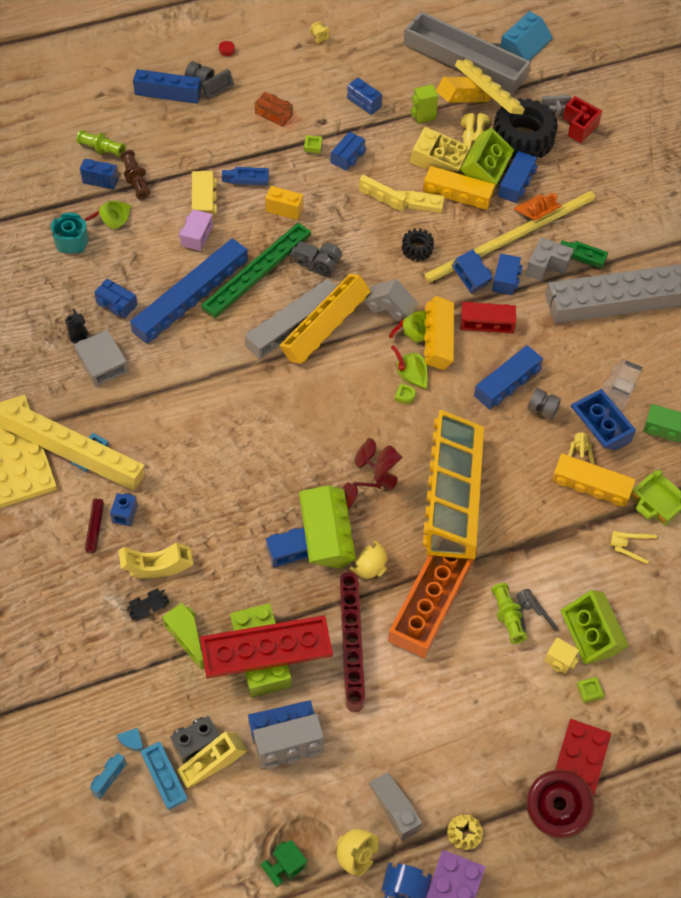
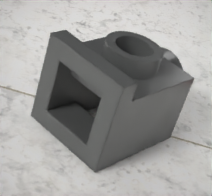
[291,241,319,272]

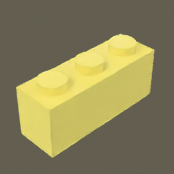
[192,171,217,222]

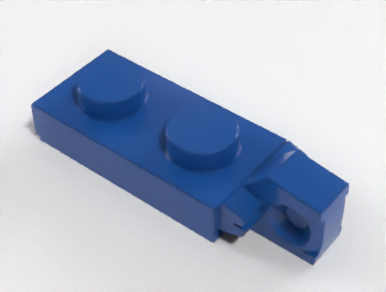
[222,167,269,186]

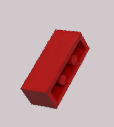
[460,302,516,334]

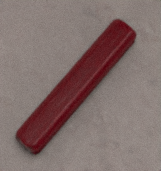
[85,498,104,553]

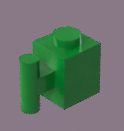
[260,839,307,888]

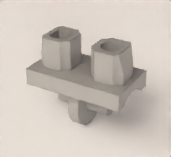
[541,95,571,115]

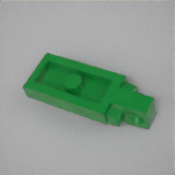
[560,240,608,269]

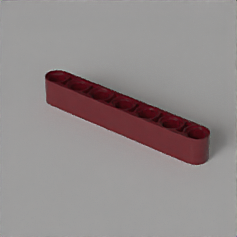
[340,572,365,712]

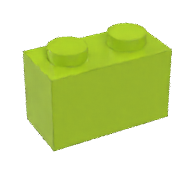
[411,84,438,124]

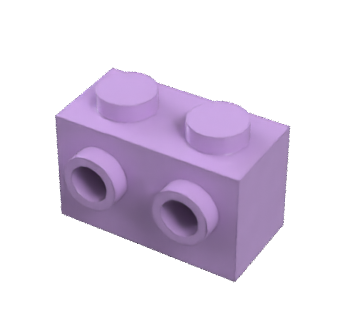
[179,209,213,251]

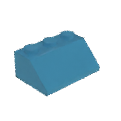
[500,11,553,61]

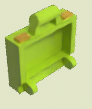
[630,469,681,526]

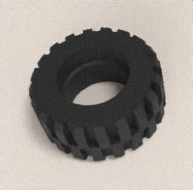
[493,98,558,159]

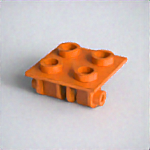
[514,193,562,221]

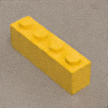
[436,77,492,103]
[423,166,495,210]
[424,296,454,370]
[552,453,636,507]

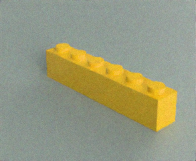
[279,274,371,364]

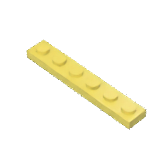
[455,59,525,115]

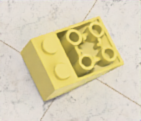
[409,127,470,171]

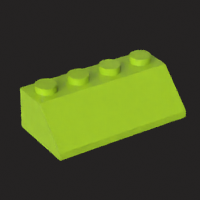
[299,485,356,569]

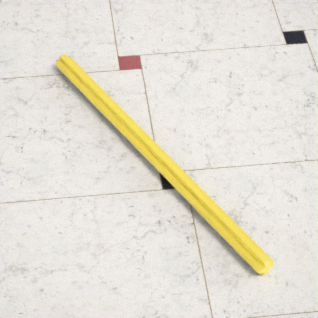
[425,191,596,283]

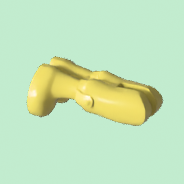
[460,113,491,157]

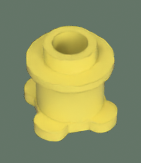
[310,22,330,43]

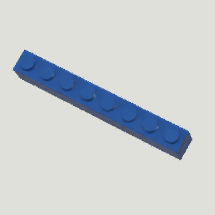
[130,238,248,344]

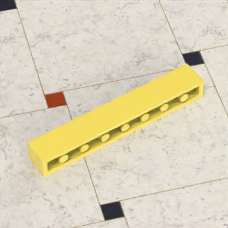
[0,400,144,491]

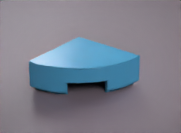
[117,728,144,751]

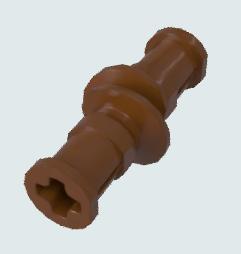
[120,150,151,199]

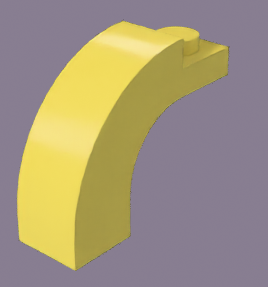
[119,543,193,579]

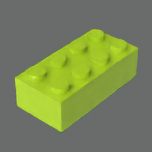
[230,603,292,698]

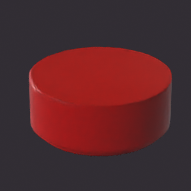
[219,41,235,56]

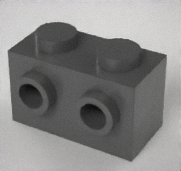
[170,716,220,764]

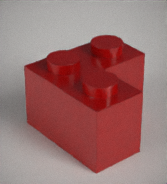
[563,96,602,144]

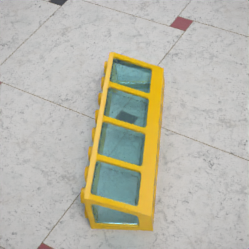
[423,410,484,559]

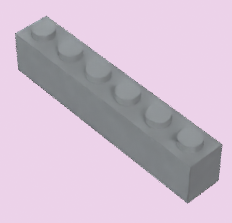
[245,279,337,360]

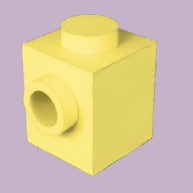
[544,637,579,674]

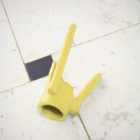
[568,432,595,465]
[610,530,658,564]

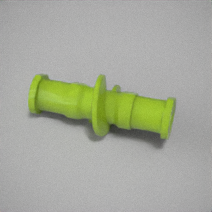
[76,130,126,158]
[491,583,528,644]

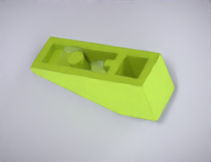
[162,603,204,669]

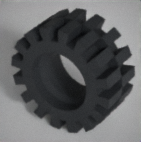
[402,228,434,262]

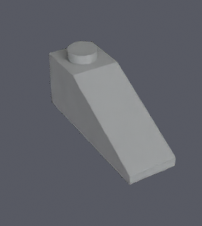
[369,773,422,841]

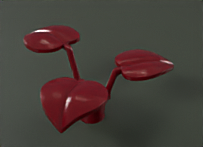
[342,438,403,509]

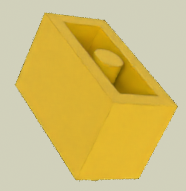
[265,186,304,220]

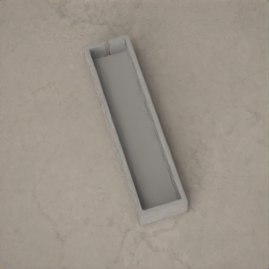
[403,11,531,95]
[545,264,681,324]

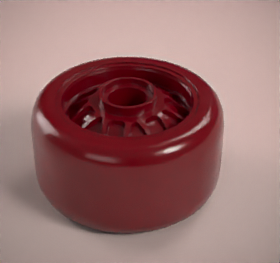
[526,769,595,839]

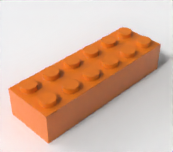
[388,536,478,659]

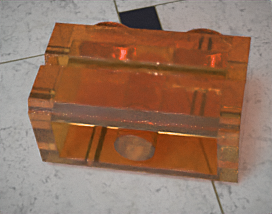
[255,92,293,127]

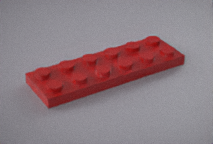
[200,615,333,679]

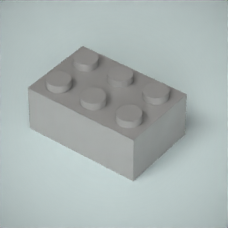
[253,714,324,770]

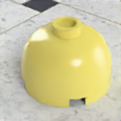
[349,539,388,579]
[336,829,379,877]

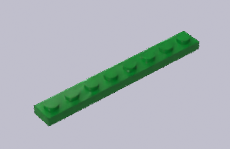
[202,222,311,319]

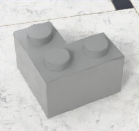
[526,237,574,281]
[364,279,418,322]

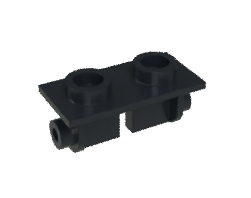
[65,308,88,343]
[126,588,170,621]

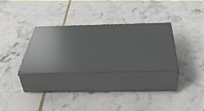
[201,69,234,99]

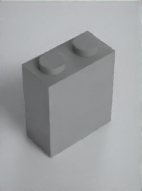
[74,330,129,387]

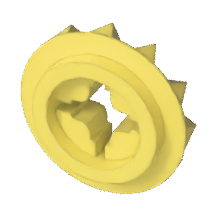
[447,814,483,850]

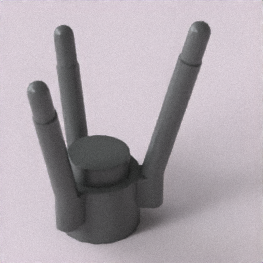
[516,589,558,633]

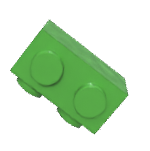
[643,404,681,443]

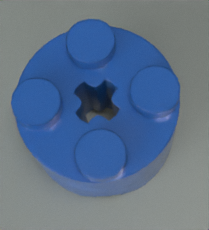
[381,863,432,898]

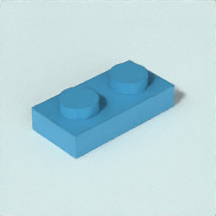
[90,753,127,800]

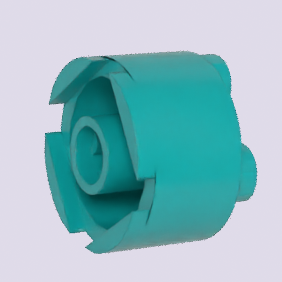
[51,212,89,253]

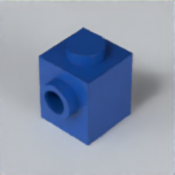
[110,493,138,527]

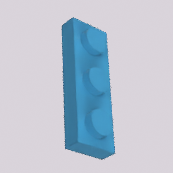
[140,742,188,810]

